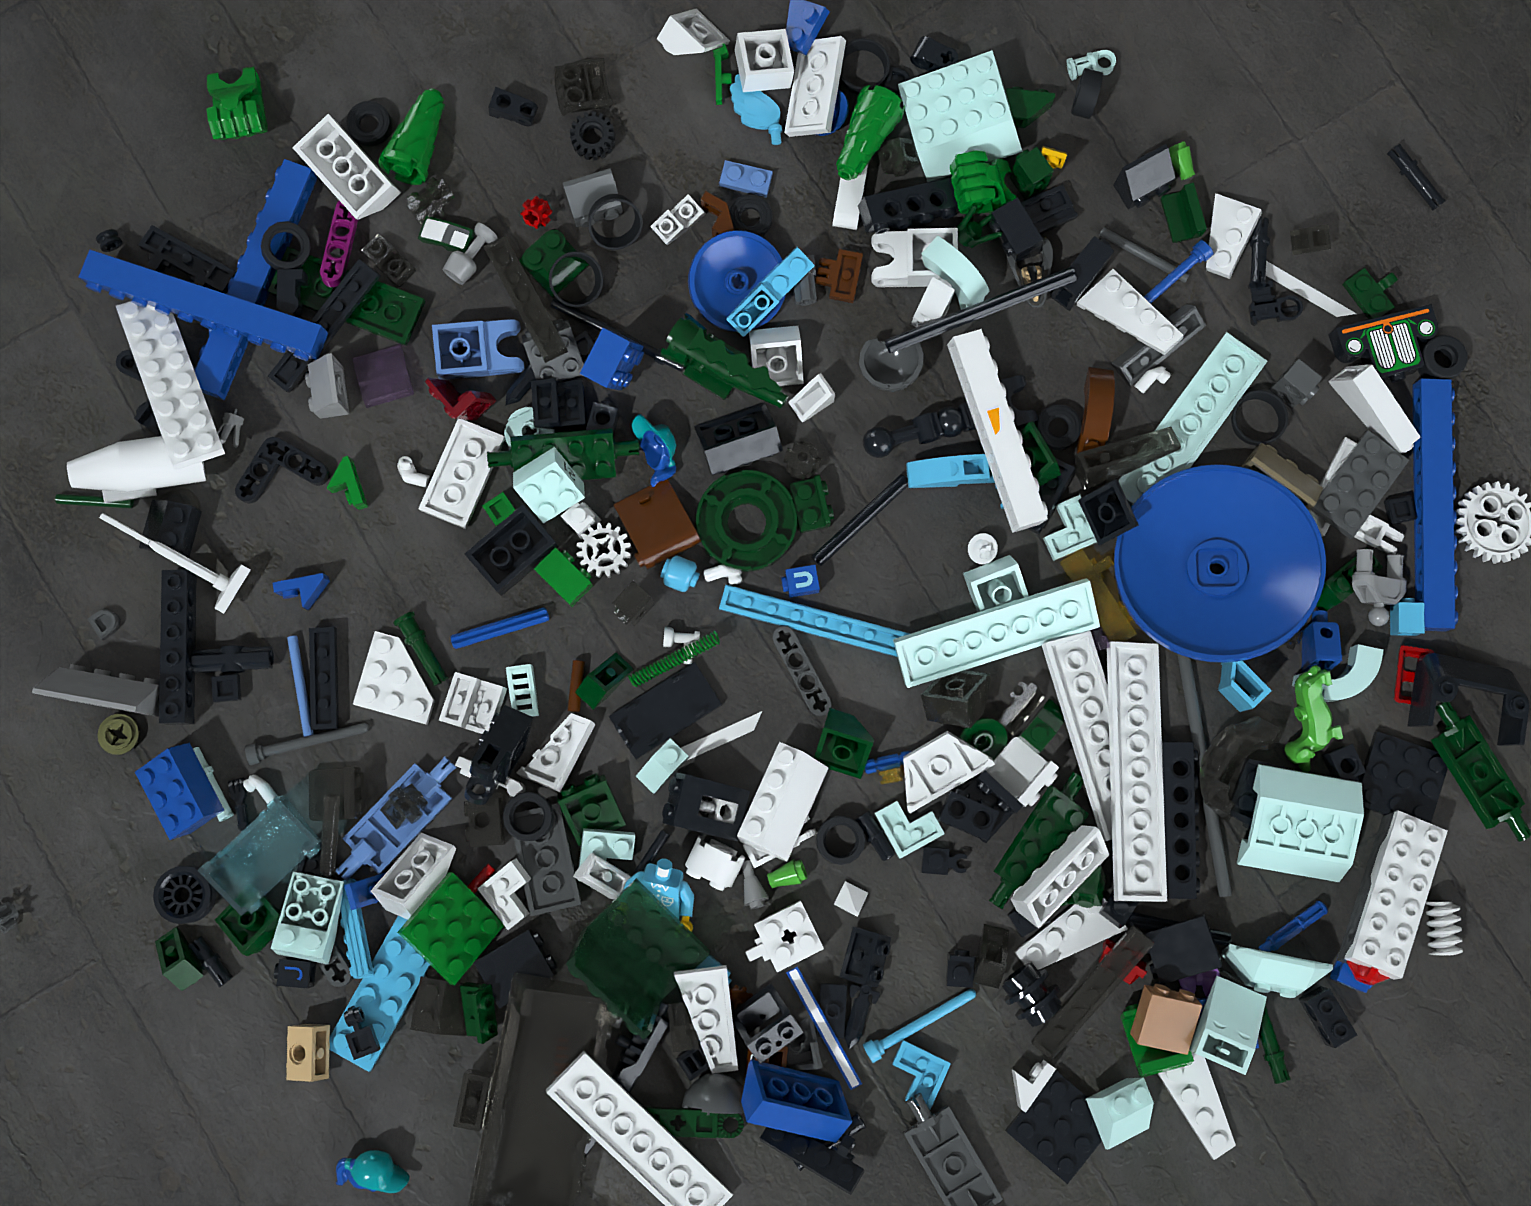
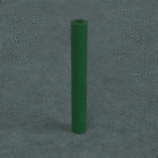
[55,494,134,508]

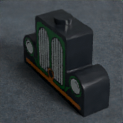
[1329,304,1438,383]

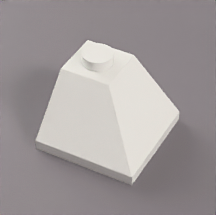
[657,9,730,55]

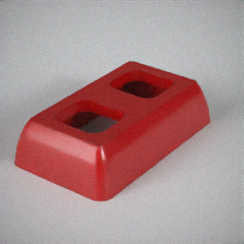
[1394,645,1434,704]

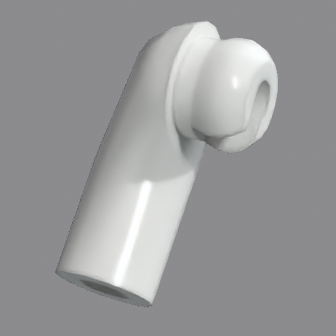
[243,775,279,806]

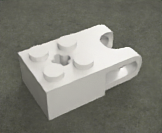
[871,228,958,287]

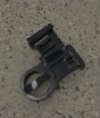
[1248,280,1303,326]

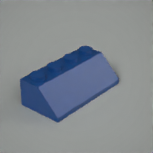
[741,1059,852,1143]

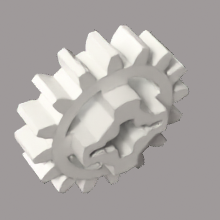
[576,523,632,578]

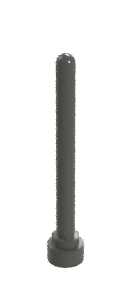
[245,723,370,765]

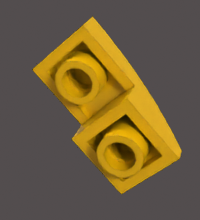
[1040,146,1067,168]

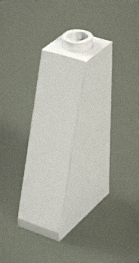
[1328,364,1420,453]

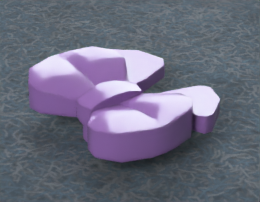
[1179,969,1220,997]

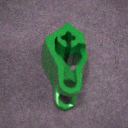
[206,66,268,140]
[950,150,1017,214]

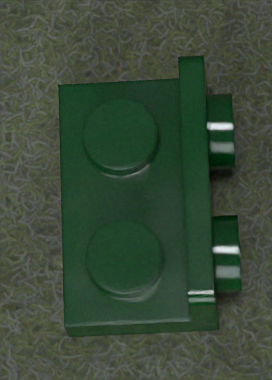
[790,475,834,533]
[460,982,498,1044]

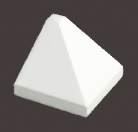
[834,881,868,917]

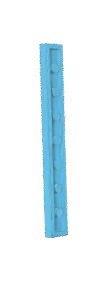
[719,585,910,657]

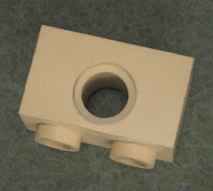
[286,1024,330,1082]

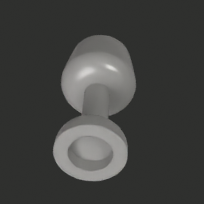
[443,223,498,285]

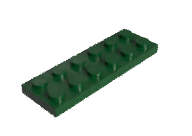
[268,247,426,346]

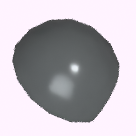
[859,338,924,392]
[682,1073,744,1115]

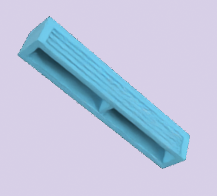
[340,878,374,979]

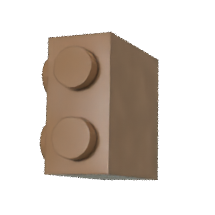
[1130,984,1202,1055]

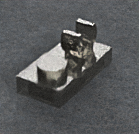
[999,682,1045,736]

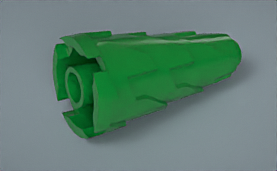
[836,85,905,181]
[378,88,445,185]

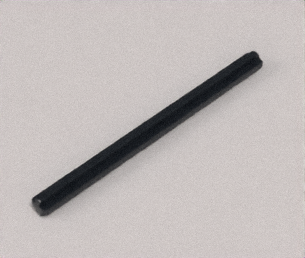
[885,267,1077,353]

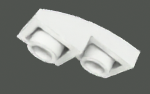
[650,194,706,245]

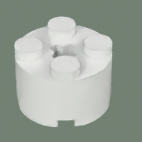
[685,836,745,891]

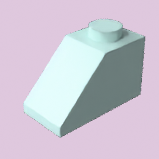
[636,738,690,794]

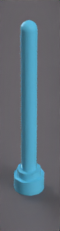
[863,989,976,1063]

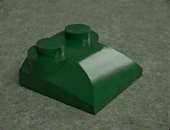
[519,229,589,298]
[215,882,281,956]

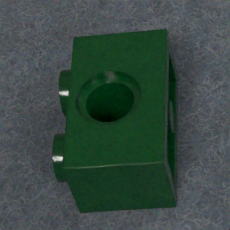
[1010,147,1054,200]

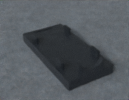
[609,662,722,760]

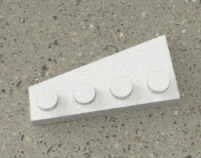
[1077,269,1183,355]

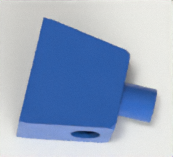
[1302,610,1342,672]

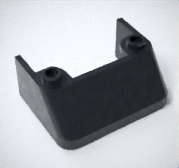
[1407,653,1530,746]

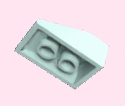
[963,555,1029,612]

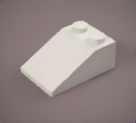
[371,833,456,920]

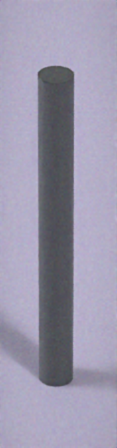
[1099,227,1190,283]

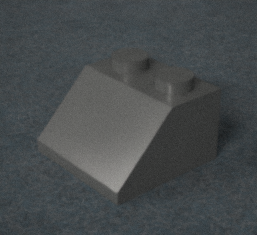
[563,168,623,227]

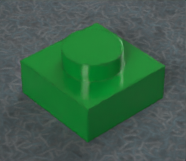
[482,492,515,526]

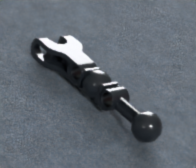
[863,375,1039,458]

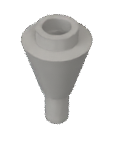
[742,860,769,909]

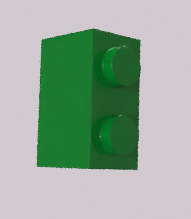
[534,547,593,607]

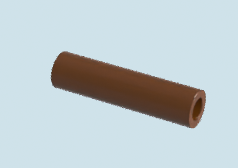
[567,660,585,712]

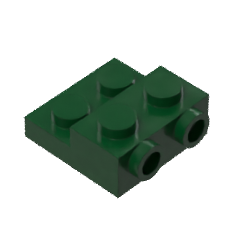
[557,773,626,846]

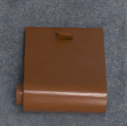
[613,479,701,570]

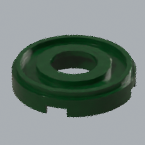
[696,470,797,572]

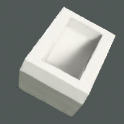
[788,373,835,422]

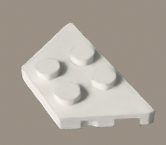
[903,731,995,813]

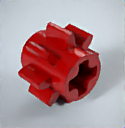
[520,196,553,229]

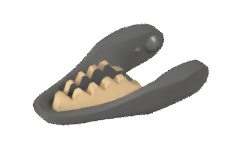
[1007,237,1053,308]

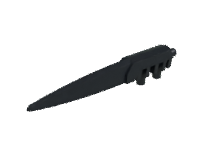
[566,1001,670,1175]

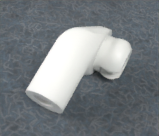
[1134,366,1171,394]
[397,456,430,488]
[704,564,742,585]

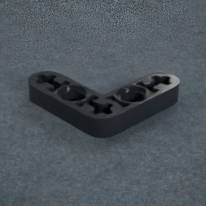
[235,437,330,504]

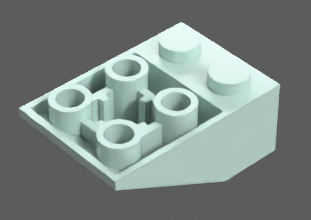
[271,872,345,964]
[1189,976,1267,1075]

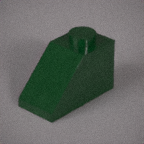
[575,652,634,710]
[1017,699,1065,754]
[155,926,204,991]

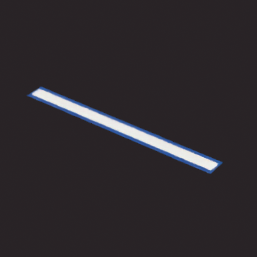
[786,966,862,1090]

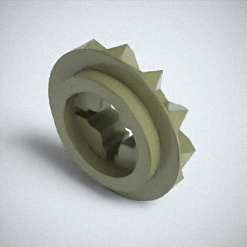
[98,714,141,755]

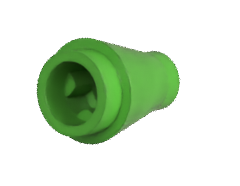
[1169,141,1195,181]
[767,859,807,888]

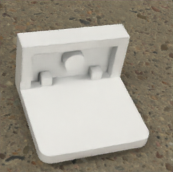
[986,737,1059,807]

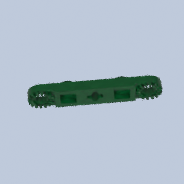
[643,1107,744,1138]

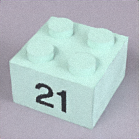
[513,447,585,524]

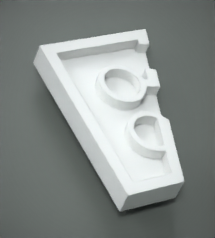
[1206,193,1262,279]
[516,713,595,792]

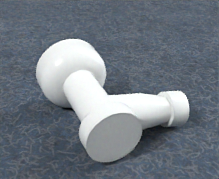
[663,627,700,664]

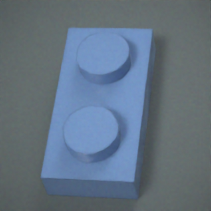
[719,160,773,198]

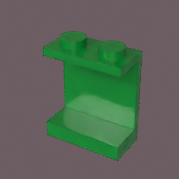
[1120,1004,1194,1078]

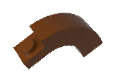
[1076,367,1115,459]

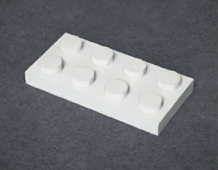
[784,36,846,137]
[418,419,505,529]

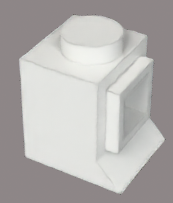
[561,502,601,539]

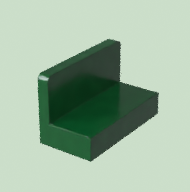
[1160,183,1207,243]

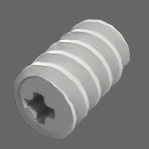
[1426,901,1463,955]

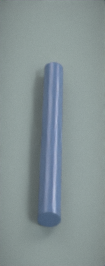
[287,636,314,737]

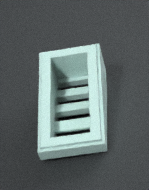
[506,664,539,717]

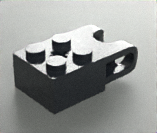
[464,705,533,805]

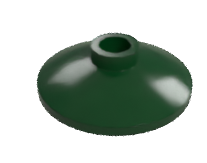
[960,718,1008,760]

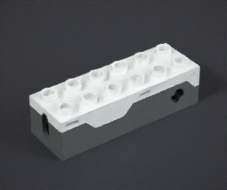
[1337,810,1448,985]

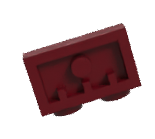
[425,378,497,420]

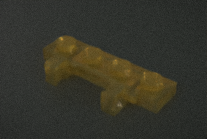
[1060,549,1137,642]

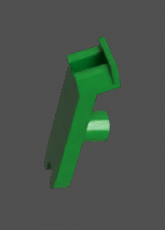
[712,43,732,105]

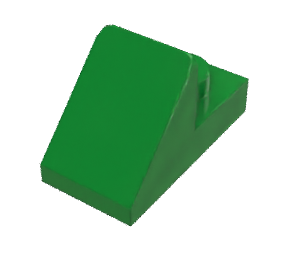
[327,456,368,510]

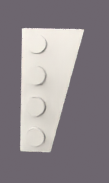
[1014,898,1128,970]
[674,965,738,1074]
[1158,1052,1236,1160]

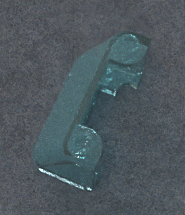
[197,795,322,916]

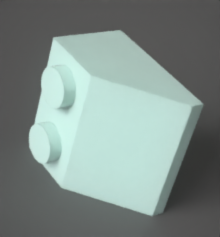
[1086,1077,1154,1150]

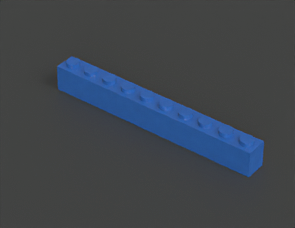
[194,159,318,400]
[79,250,328,361]
[1412,379,1458,631]

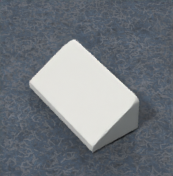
[573,853,631,900]

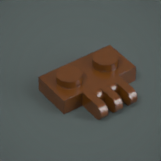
[815,249,863,303]

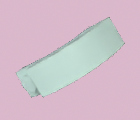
[921,236,989,310]
[1292,644,1383,702]

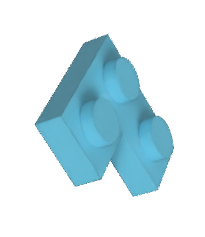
[892,1040,951,1109]

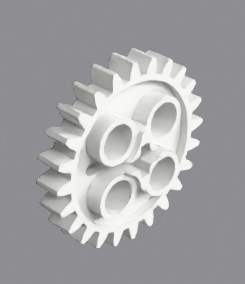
[1454,481,1531,564]

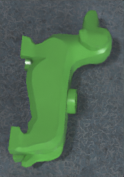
[1285,665,1343,773]

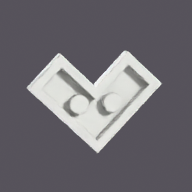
[477,858,531,930]

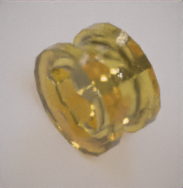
[878,768,903,785]

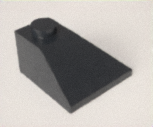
[1078,479,1139,546]

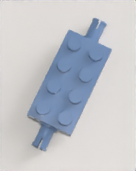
[336,756,457,881]

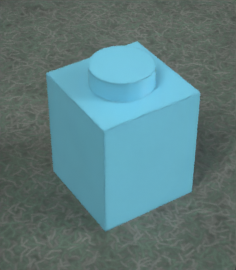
[1390,598,1425,636]

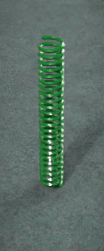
[628,631,720,687]

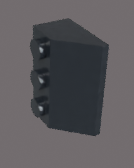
[694,402,783,475]

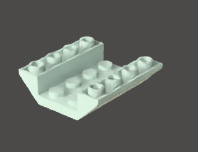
[1237,764,1364,882]

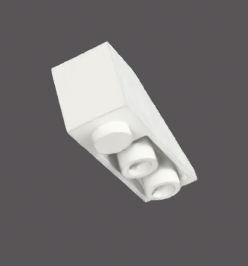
[911,277,955,327]

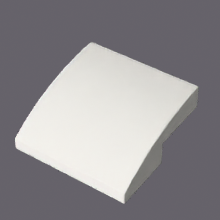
[439,672,507,734]

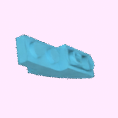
[726,247,815,337]
[906,454,995,488]

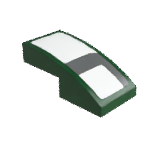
[418,216,475,253]

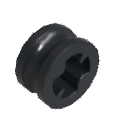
[96,229,122,252]

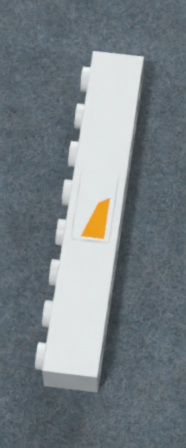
[947,329,1048,533]

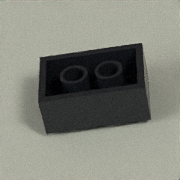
[465,504,559,596]

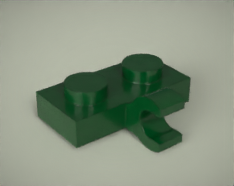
[1342,268,1398,319]

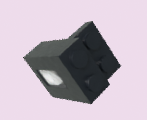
[662,773,750,842]

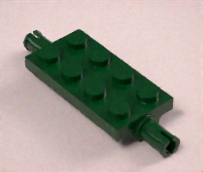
[487,428,639,480]
[1431,701,1531,842]
[988,772,1089,910]

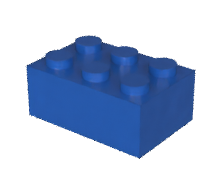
[580,328,644,391]
[135,743,225,840]

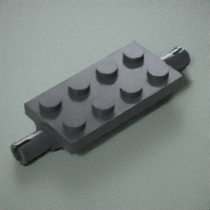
[903,1093,1003,1206]

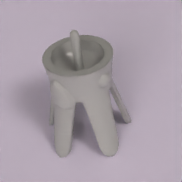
[217,409,244,448]

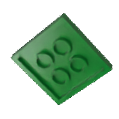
[397,872,504,985]

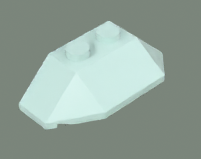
[1222,944,1333,998]

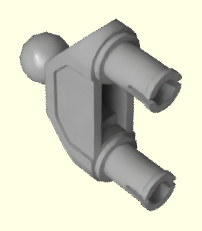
[1352,549,1406,626]

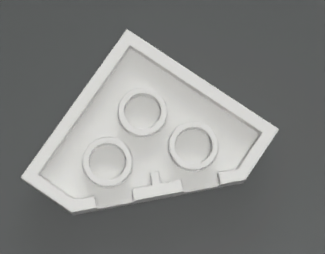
[353,631,435,725]

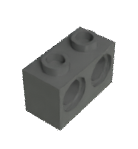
[1269,359,1322,409]

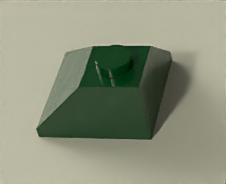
[814,708,874,779]

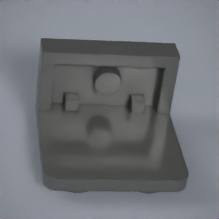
[522,319,584,382]

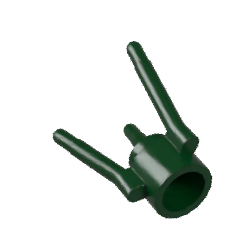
[956,200,1011,248]

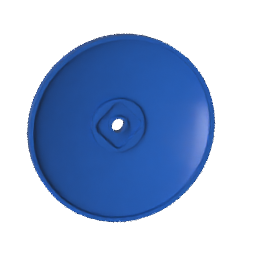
[1114,465,1326,663]

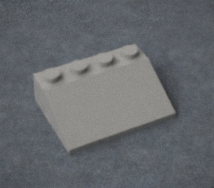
[32,664,160,717]

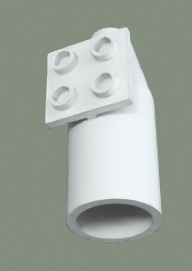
[67,436,206,503]

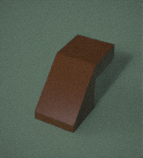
[701,191,734,237]

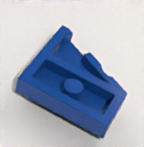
[786,0,830,55]

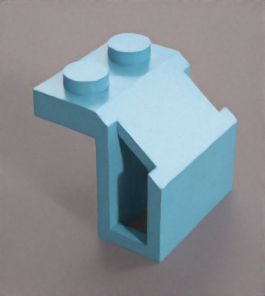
[1218,661,1272,712]

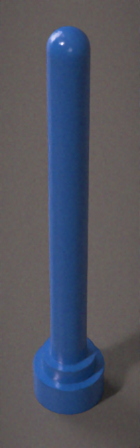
[1144,240,1214,304]

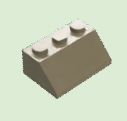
[1241,443,1323,510]

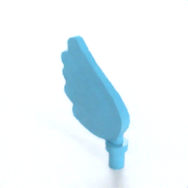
[730,74,782,145]

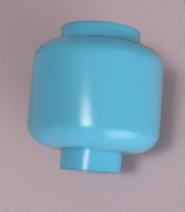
[660,556,700,592]

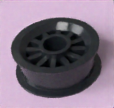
[153,866,217,924]

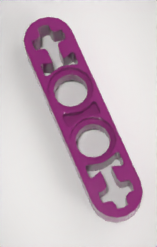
[320,200,358,287]

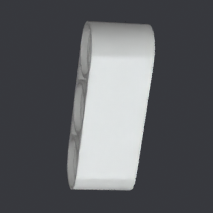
[832,164,868,230]

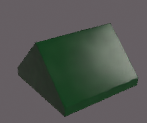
[1020,422,1061,487]

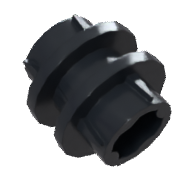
[1002,962,1062,1027]

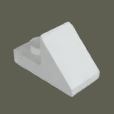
[1012,1060,1056,1113]

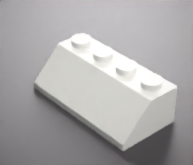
[293,114,401,220]
[737,742,829,862]
[1011,825,1109,929]

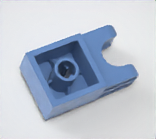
[432,319,525,380]

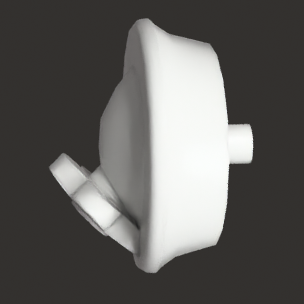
[968,533,998,564]

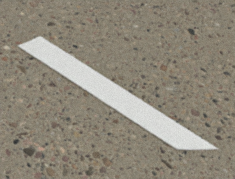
[1266,261,1357,317]
[681,711,762,760]

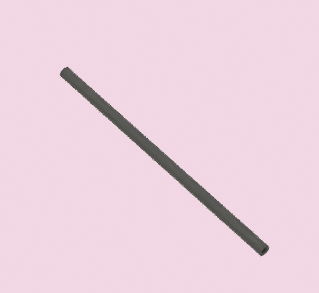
[1177,654,1232,897]

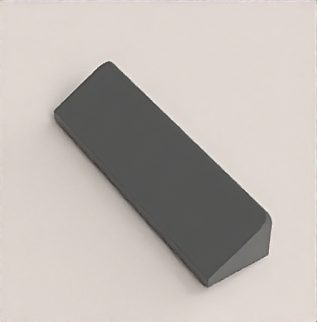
[1112,304,1206,386]

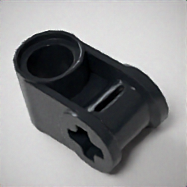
[910,36,958,72]

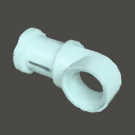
[1067,50,1116,81]

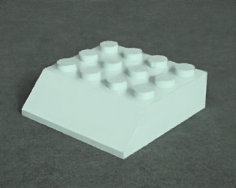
[898,50,1023,183]

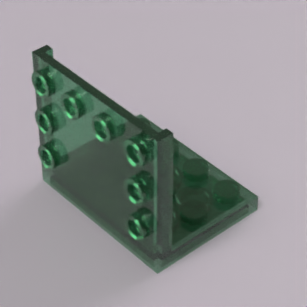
[566,878,711,1040]

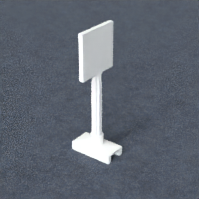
[99,513,250,614]

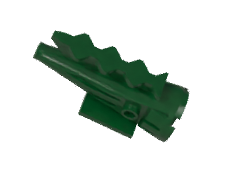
[661,313,789,409]

